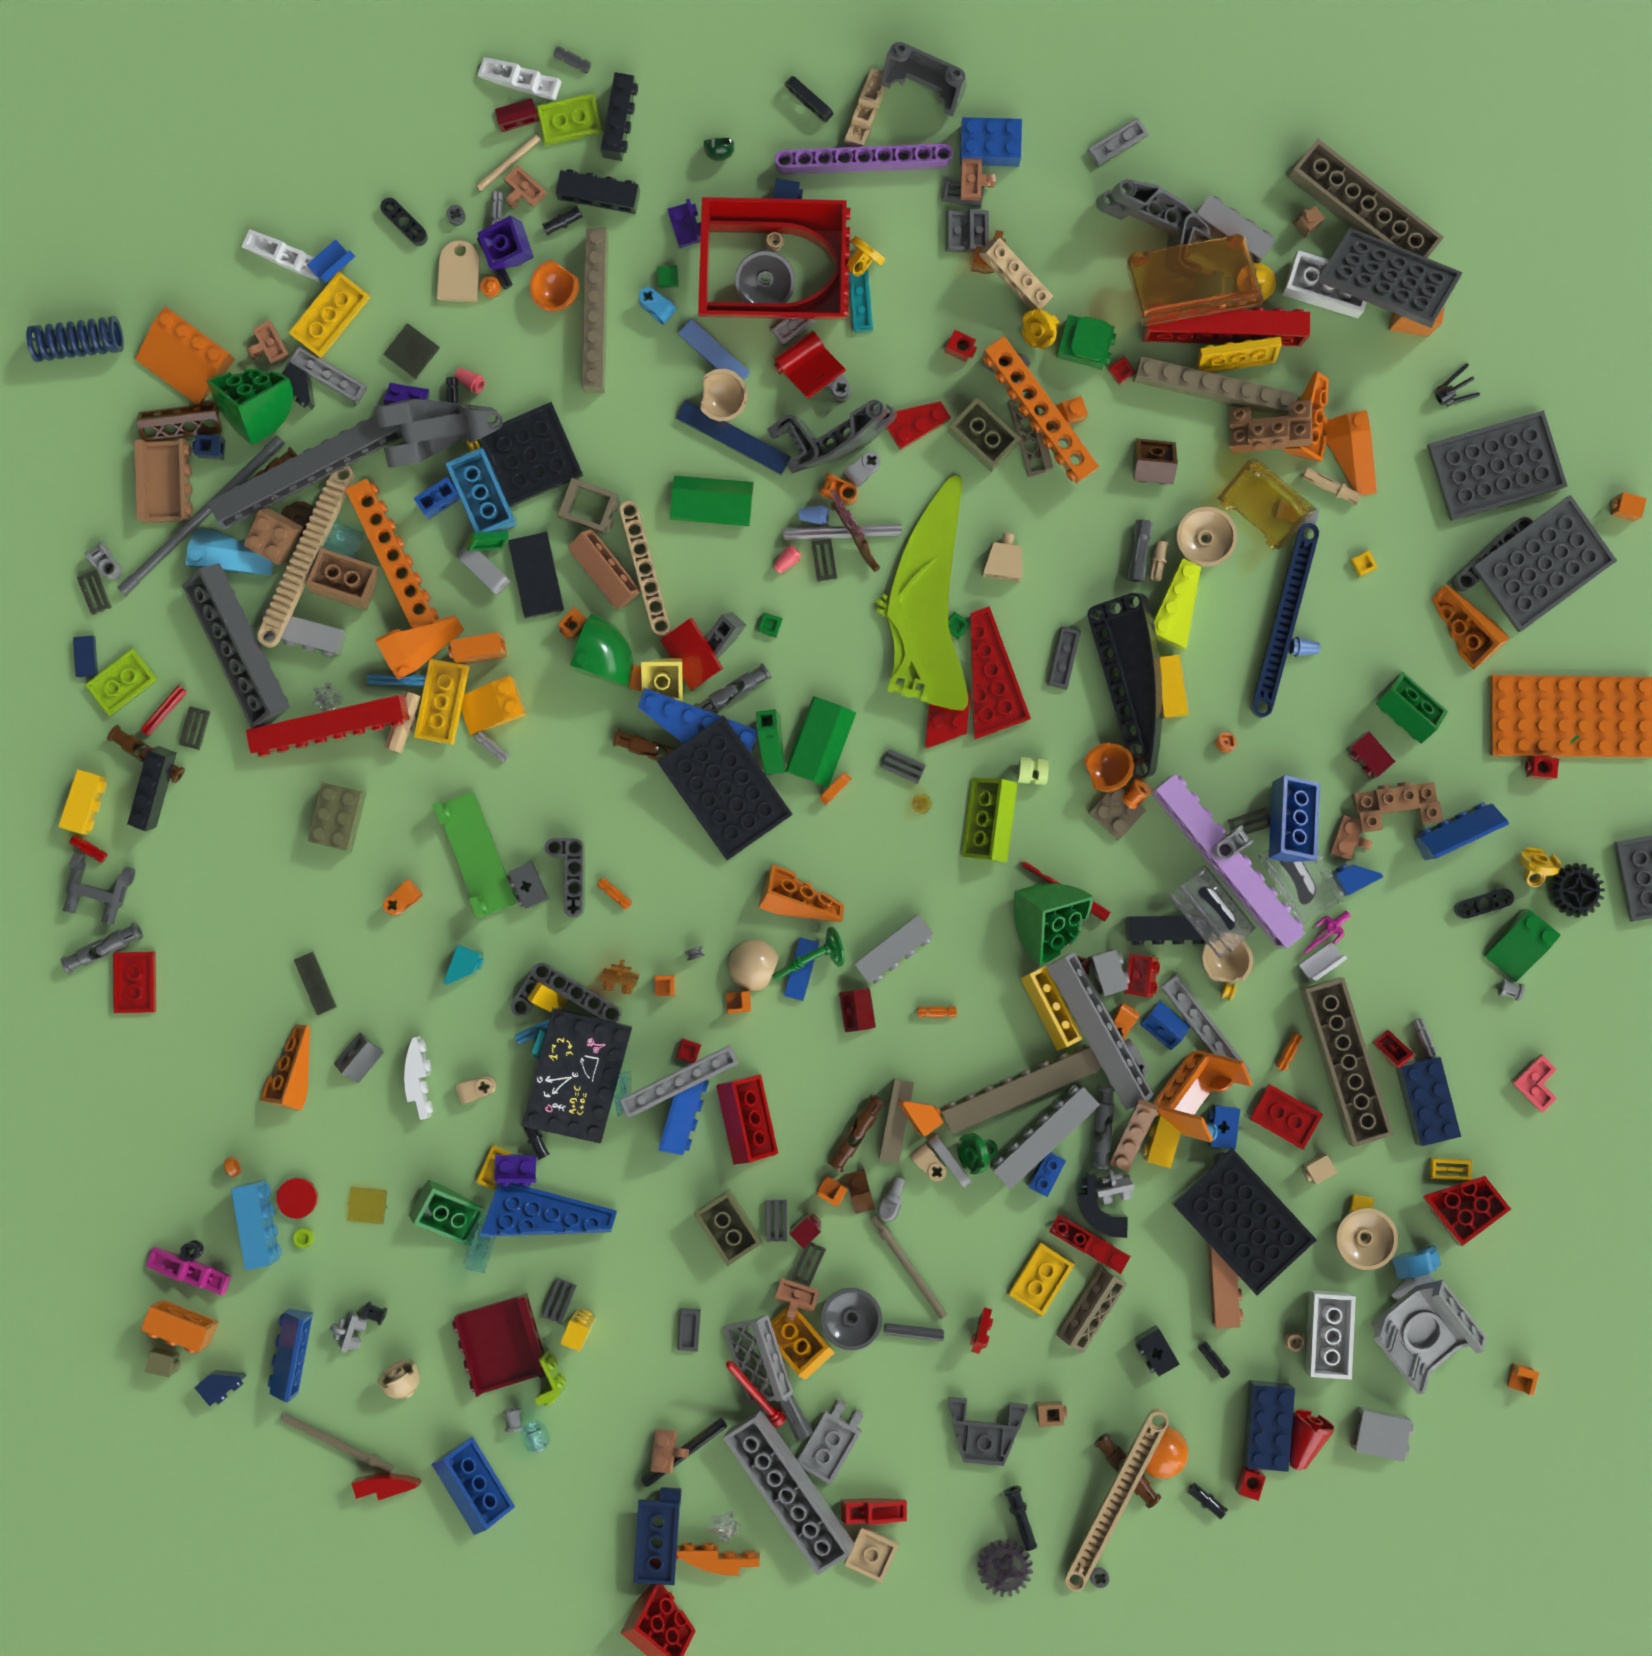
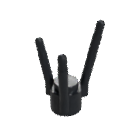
[1435,363,1480,407]

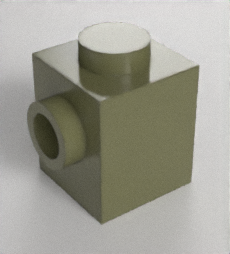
[145,1348,180,1377]

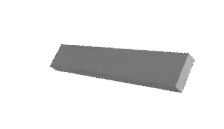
[1160,974,1251,1084]
[619,1045,739,1118]

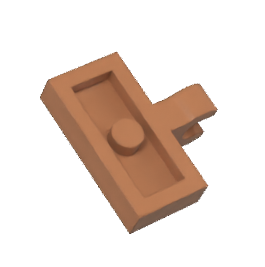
[961,159,996,201]
[504,165,547,209]
[247,320,290,366]
[1330,815,1372,860]
[775,1278,820,1321]
[651,1429,689,1474]

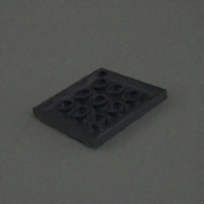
[481,402,584,507]

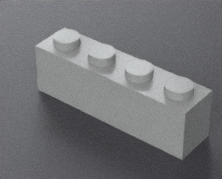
[1196,195,1275,263]
[259,609,347,657]
[855,915,933,984]

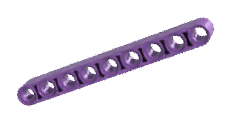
[775,144,952,175]

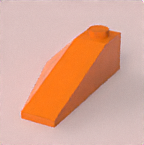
[1323,410,1377,496]
[1432,584,1510,670]
[759,864,844,922]
[259,1024,310,1111]

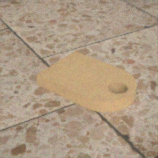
[437,240,480,303]

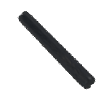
[641,1418,727,1487]

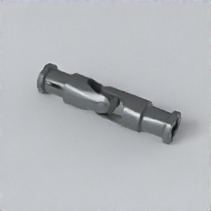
[694,663,772,712]
[61,922,143,974]
[1091,1086,1115,1170]

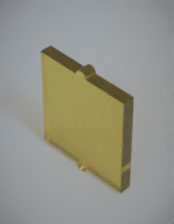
[347,1187,387,1224]

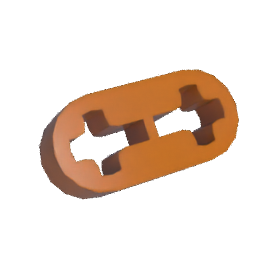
[819,772,852,805]

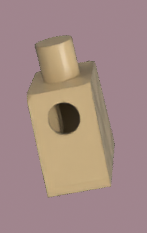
[983,533,1022,582]

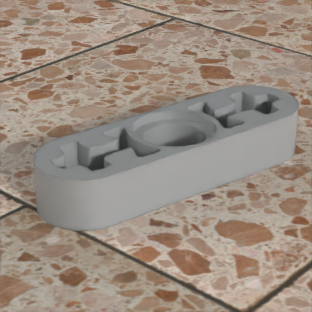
[929,1135,972,1188]

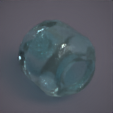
[521,1420,551,1453]

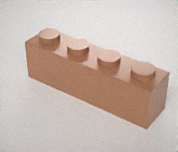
[568,529,641,610]
[1207,1243,1243,1329]

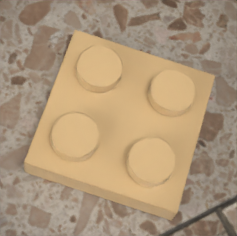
[844,1526,899,1583]

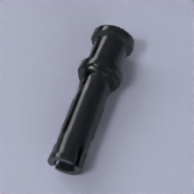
[1003,1486,1037,1551]

